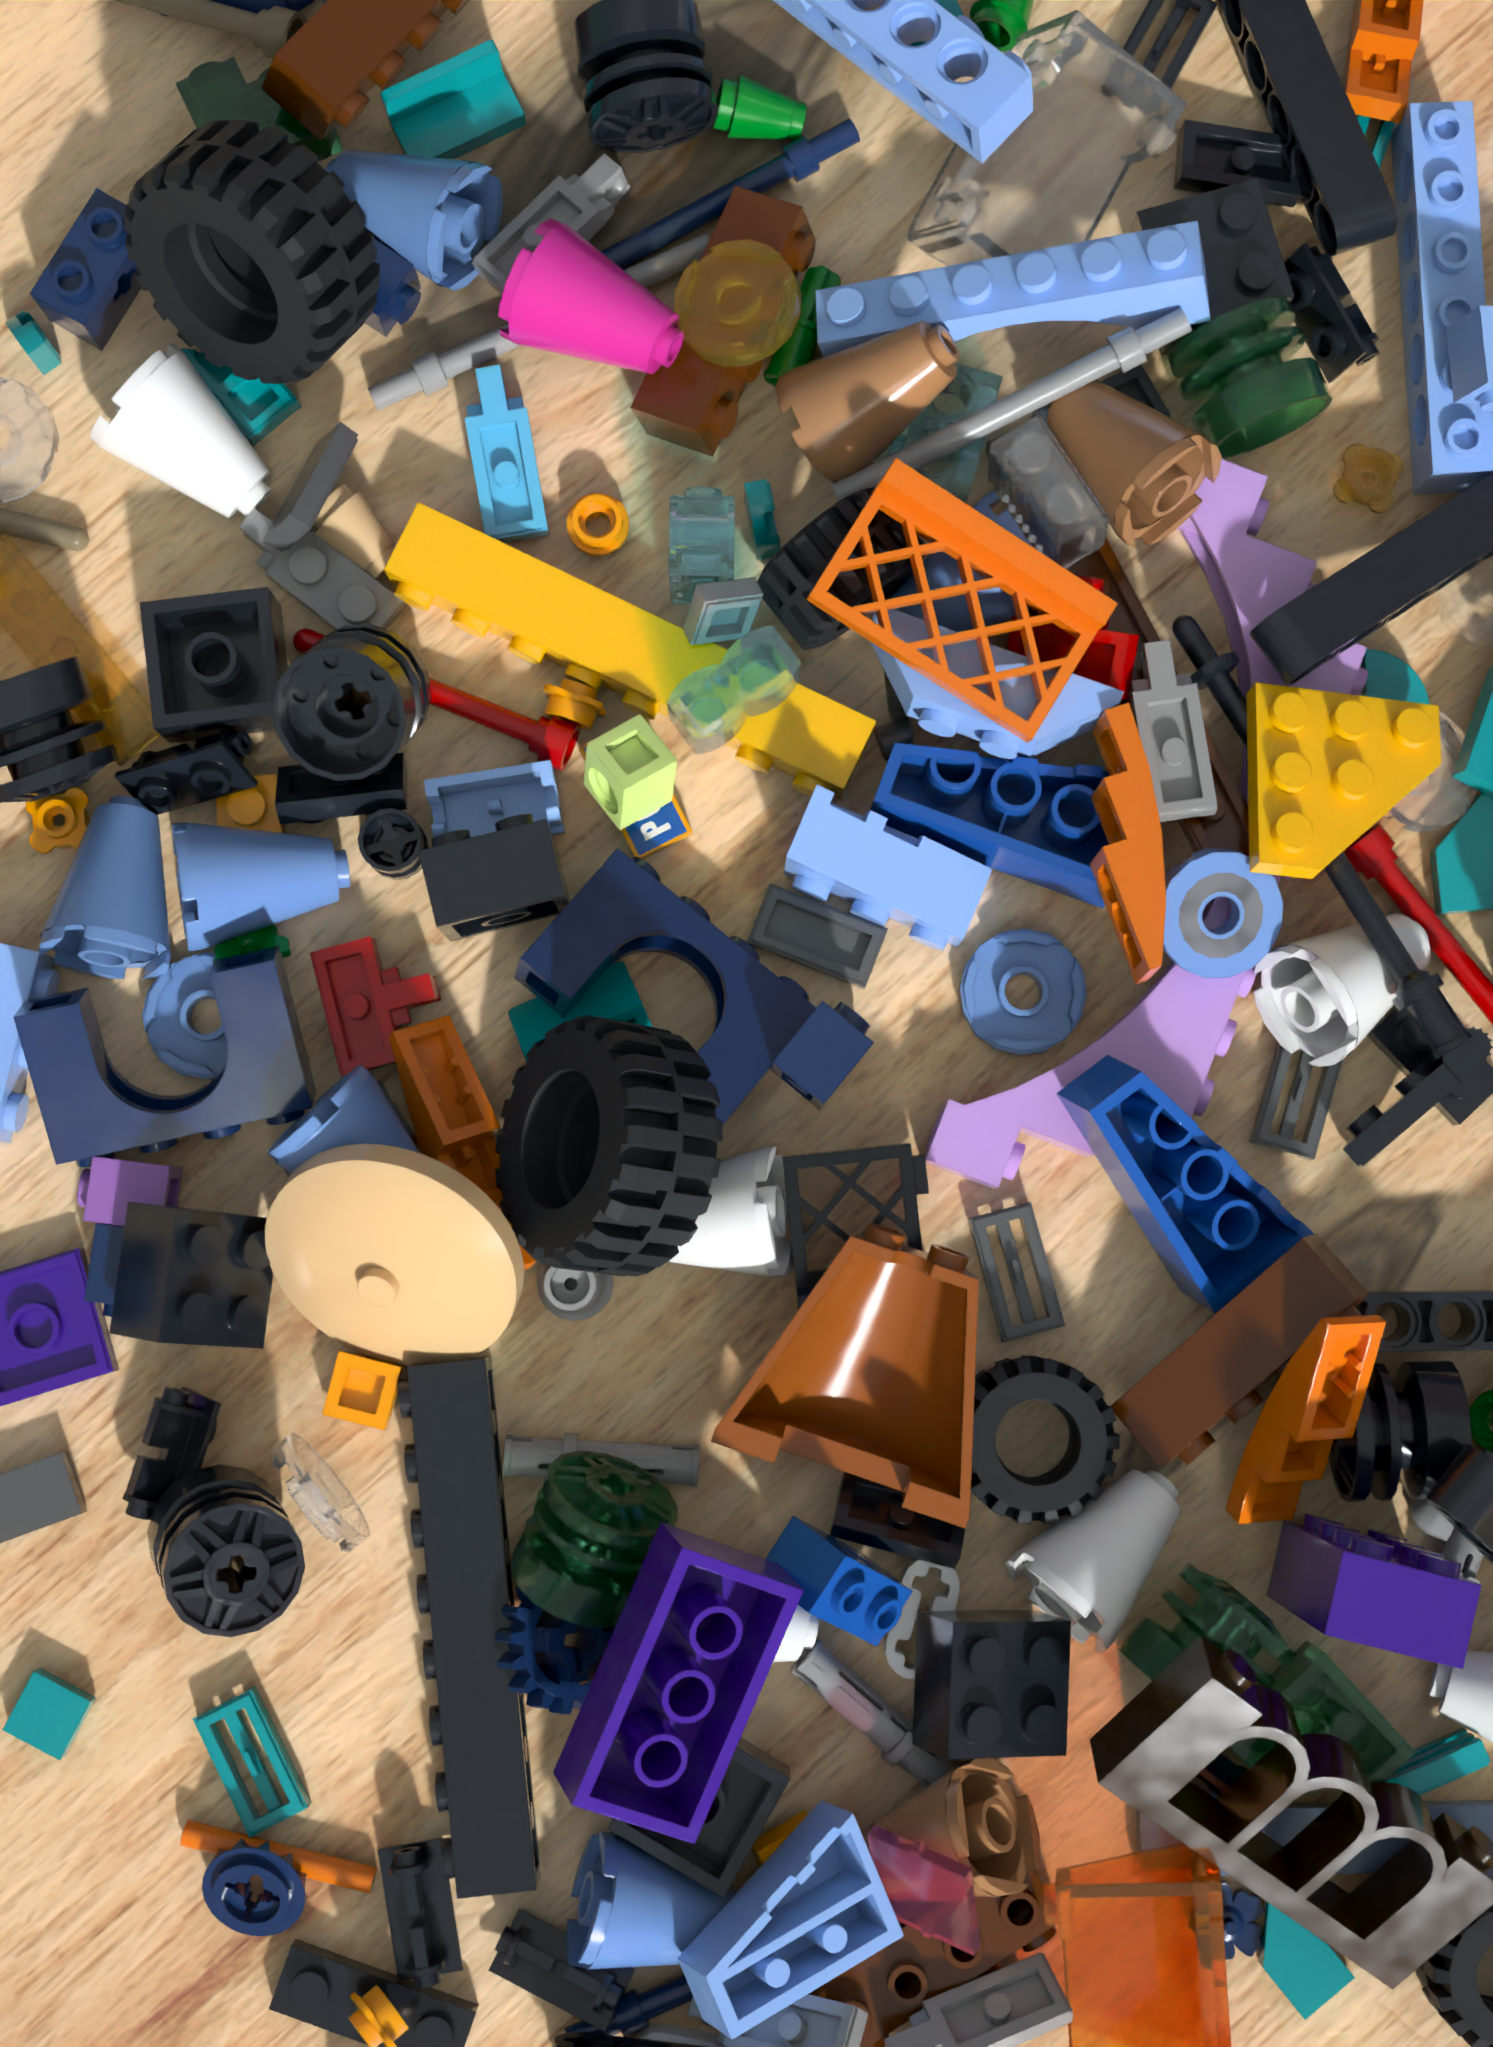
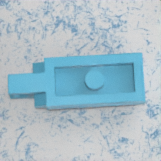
[465,365,549,543]

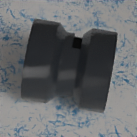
[358,808,429,880]

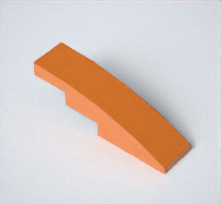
[1343,0,1424,124]
[1090,702,1166,984]
[389,1015,536,1271]
[1225,1315,1386,1524]

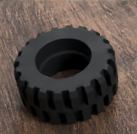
[124,120,380,384]
[495,1015,723,1277]

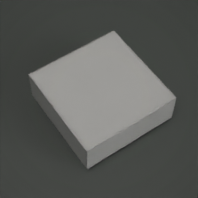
[682,577,763,645]

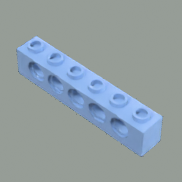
[773,0,1034,163]
[1391,101,1493,495]

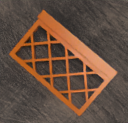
[806,458,1118,743]

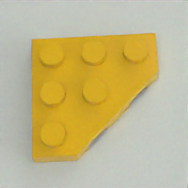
[1246,682,1441,879]

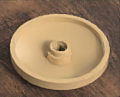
[265,1144,524,1366]

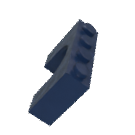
[514,848,816,1126]
[13,946,316,1167]

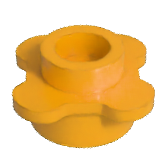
[543,679,607,731]
[26,787,90,854]
[348,1985,409,2047]

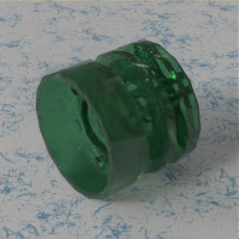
[1166,297,1333,459]
[510,1450,678,1628]
[1117,1563,1297,1688]

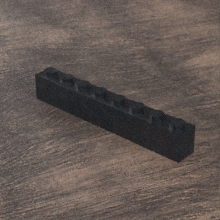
[398,1356,541,1899]

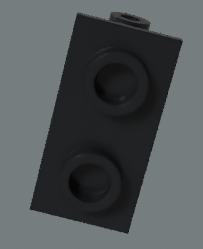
[1284,243,1379,383]
[115,727,258,815]
[123,1386,221,1520]
[378,1837,464,1988]
[488,1909,635,2032]

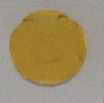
[674,239,801,367]

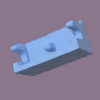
[424,760,565,837]

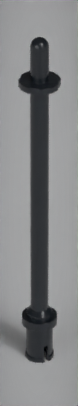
[1172,615,1473,1060]

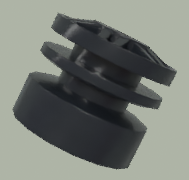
[570,0,718,153]
[272,624,432,781]
[0,656,120,803]
[1329,1360,1472,1502]
[147,1464,305,1637]

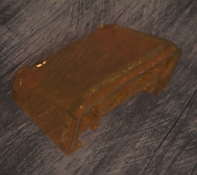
[1043,1842,1231,2047]

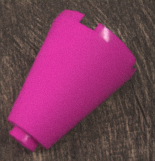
[498,218,684,374]

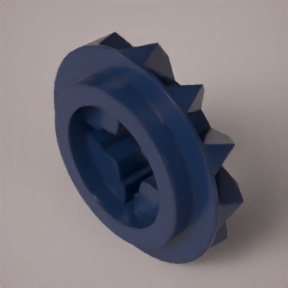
[202,1838,308,1936]

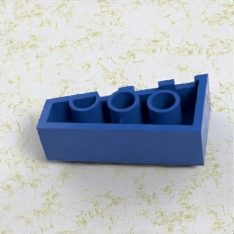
[870,742,1109,909]
[1056,1055,1314,1314]

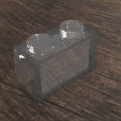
[988,416,1109,569]

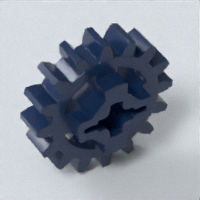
[495,1567,622,1714]

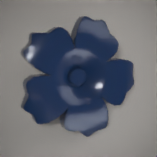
[1185,1880,1265,1964]

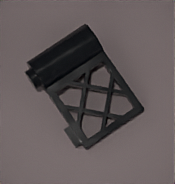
[782,1143,929,1310]

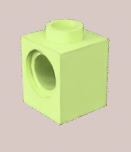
[584,714,678,830]

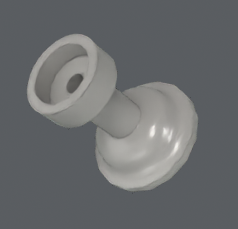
[537,1264,613,1321]

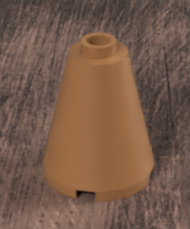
[776,321,960,483]
[1047,379,1222,547]
[861,1758,1040,1897]

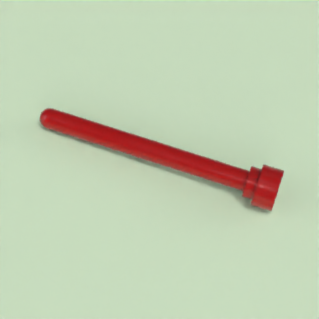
[293,628,581,771]
[1344,823,1493,1026]

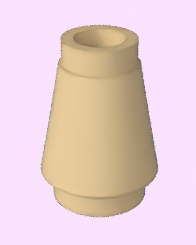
[314,484,395,579]

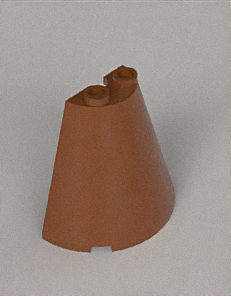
[711,1223,979,1529]

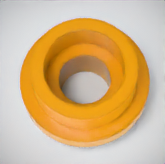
[566,493,629,557]

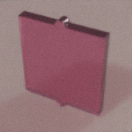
[868,1825,981,1956]

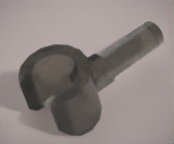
[874,671,914,761]

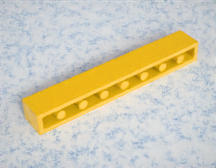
[384,502,877,800]

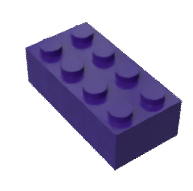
[1266,1514,1481,1669]
[553,1522,804,1844]

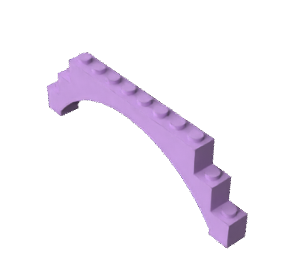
[924,459,1368,1188]

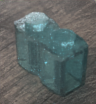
[667,625,801,754]

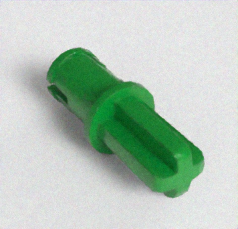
[763,265,841,387]

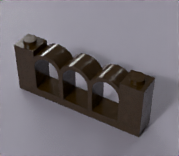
[1090,1636,1493,1990]

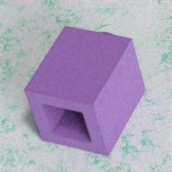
[77,1156,183,1226]

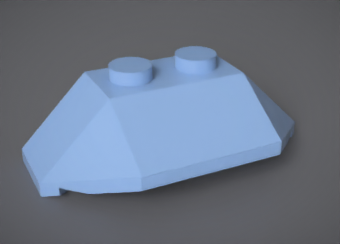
[871,609,1124,759]

